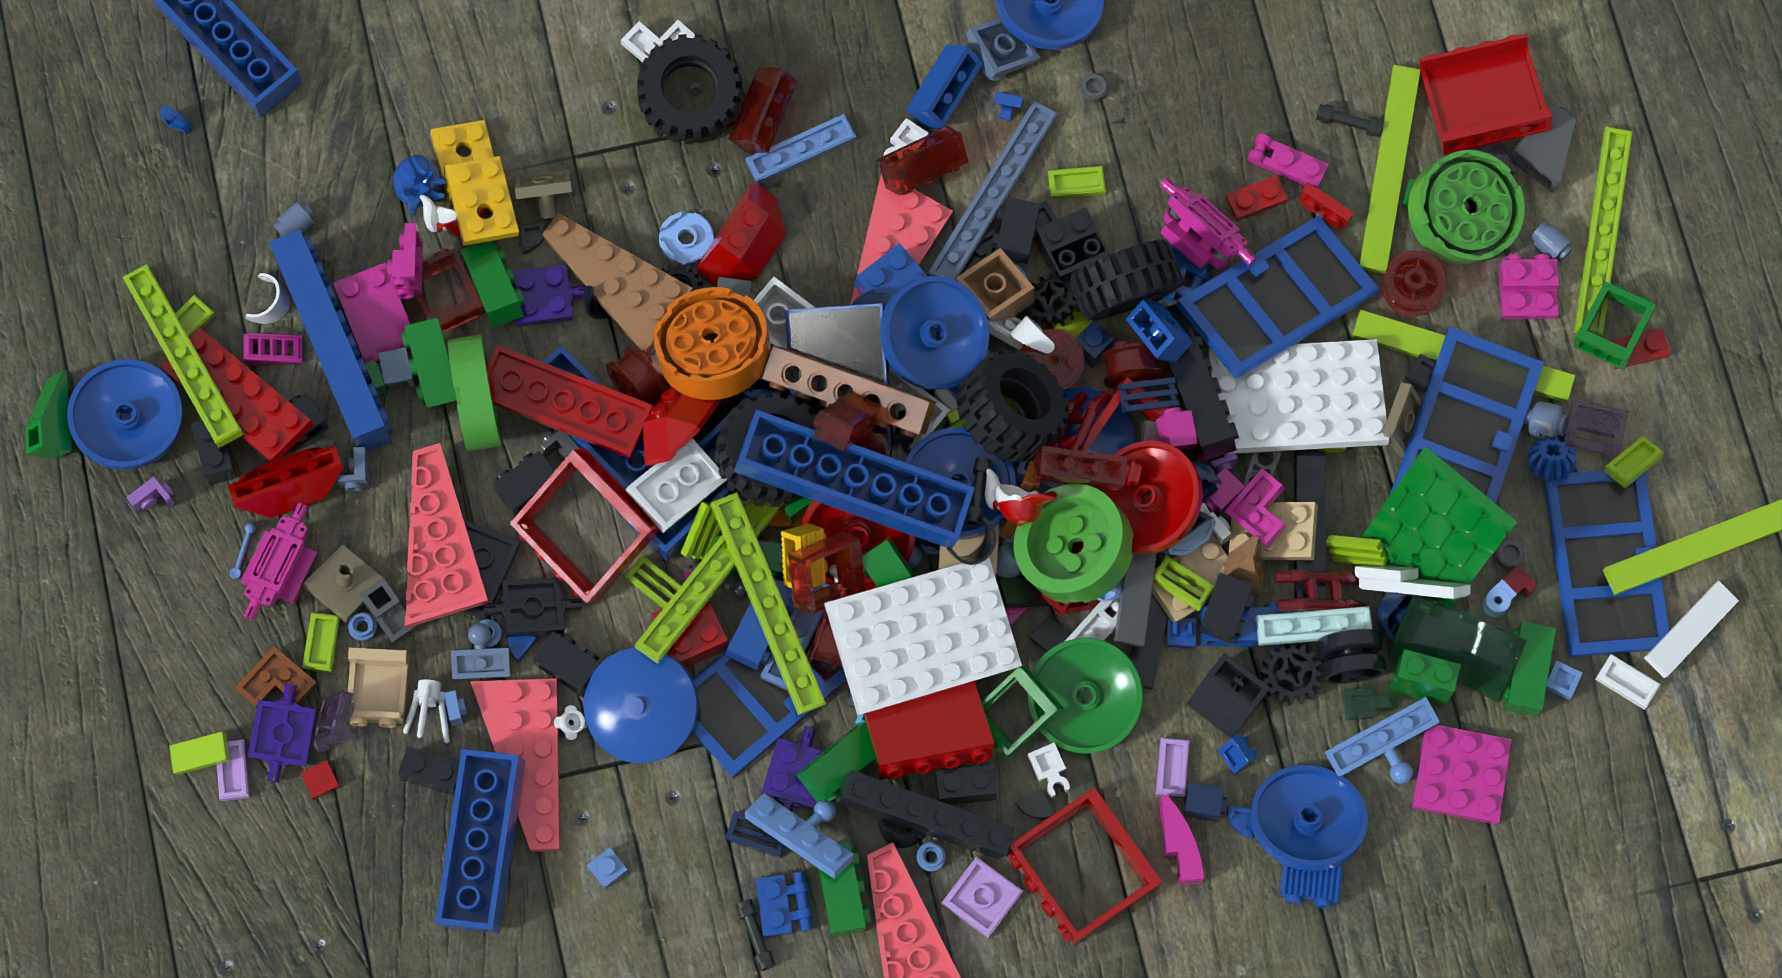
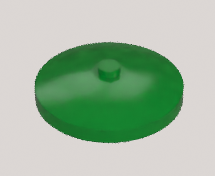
[1028,638,1144,754]

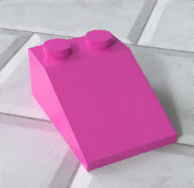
[333,262,411,364]

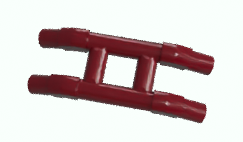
[1043,391,1111,477]
[1274,570,1367,611]

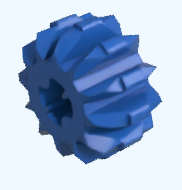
[1528,436,1576,484]

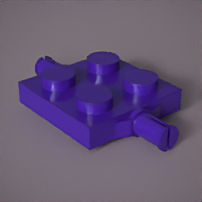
[512,264,586,327]
[248,683,317,783]
[761,726,823,812]

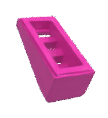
[243,333,303,366]

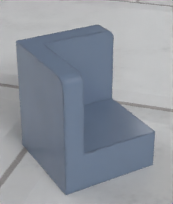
[378,347,415,387]

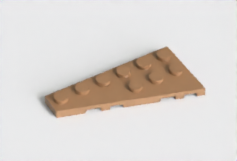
[542,213,693,358]

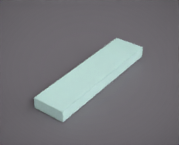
[1255,606,1372,646]

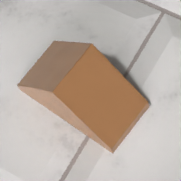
[1224,536,1266,596]

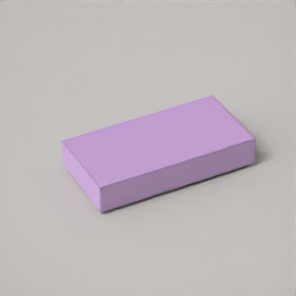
[1155,737,1190,799]
[217,739,250,801]

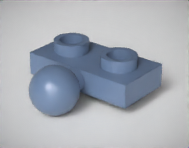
[451,623,511,679]

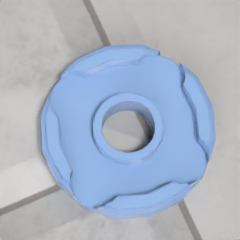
[659,212,714,266]

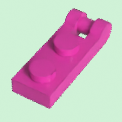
[1247,133,1328,188]

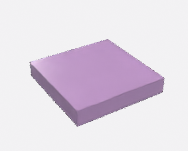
[942,856,1023,939]

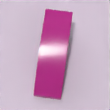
[1159,795,1204,886]

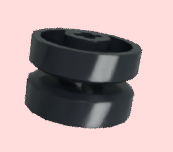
[1318,629,1387,684]

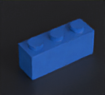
[906,44,983,129]
[726,578,798,670]
[1200,603,1288,648]

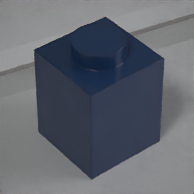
[1072,321,1114,369]
[1183,782,1228,822]

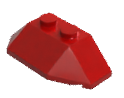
[695,181,786,286]
[643,388,722,466]
[228,447,343,518]

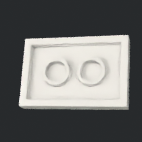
[626,438,727,533]

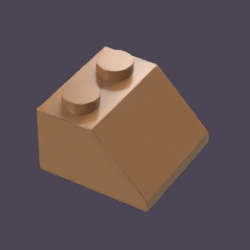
[955,248,1034,321]

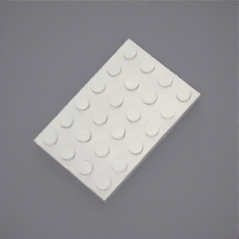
[1208,339,1389,454]
[824,557,1022,715]

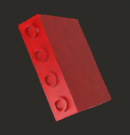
[1419,34,1552,155]
[864,681,994,780]

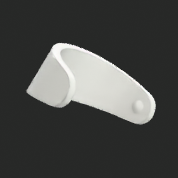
[245,273,291,324]
[1010,316,1054,353]

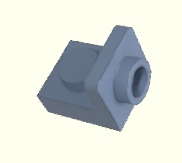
[337,447,370,492]

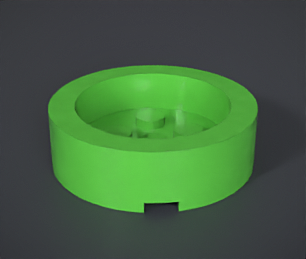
[1408,150,1525,265]
[448,334,502,451]
[1014,484,1134,604]

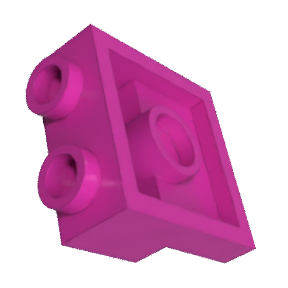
[387,223,423,299]
[1498,254,1559,320]

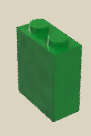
[1388,649,1461,707]

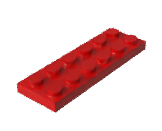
[159,327,314,465]
[486,345,653,459]

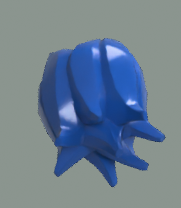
[393,154,447,216]

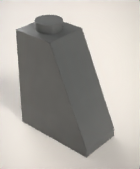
[1509,103,1576,193]

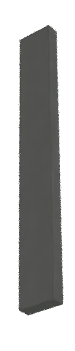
[1114,420,1160,647]

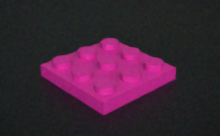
[1412,725,1512,825]

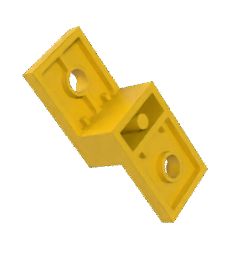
[430,120,519,246]

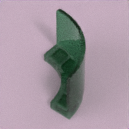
[1388,595,1527,702]

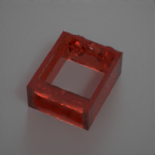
[414,248,485,333]
[788,532,866,614]

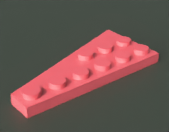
[844,171,953,348]
[405,443,489,628]
[470,678,560,852]
[867,843,961,978]

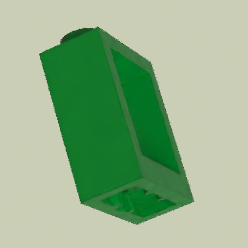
[1573,282,1656,370]
[981,665,1064,756]

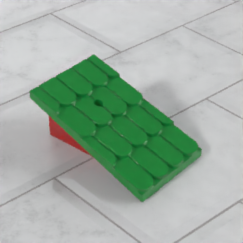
[1360,447,1517,625]

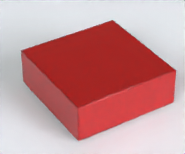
[301,760,340,800]

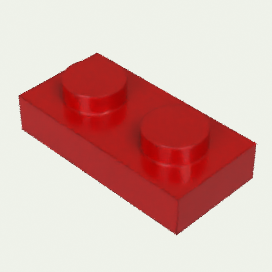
[1225,175,1288,222]
[1299,182,1354,230]
[1609,328,1671,370]

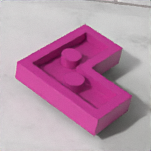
[1225,468,1287,548]

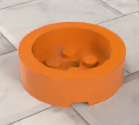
[654,287,771,400]

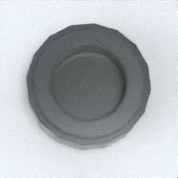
[1080,74,1107,102]
[1495,539,1525,569]

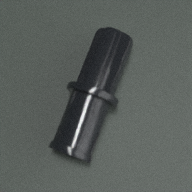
[891,410,914,462]

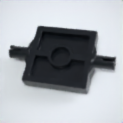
[483,577,582,637]

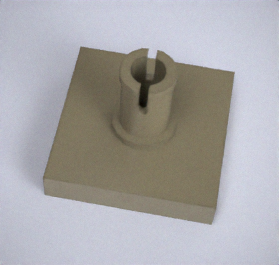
[515,169,572,219]
[1382,382,1422,457]
[303,544,383,623]

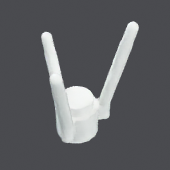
[403,680,450,744]

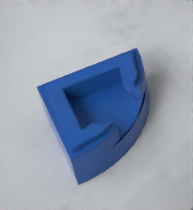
[160,105,193,134]
[508,636,537,662]
[1227,804,1253,839]

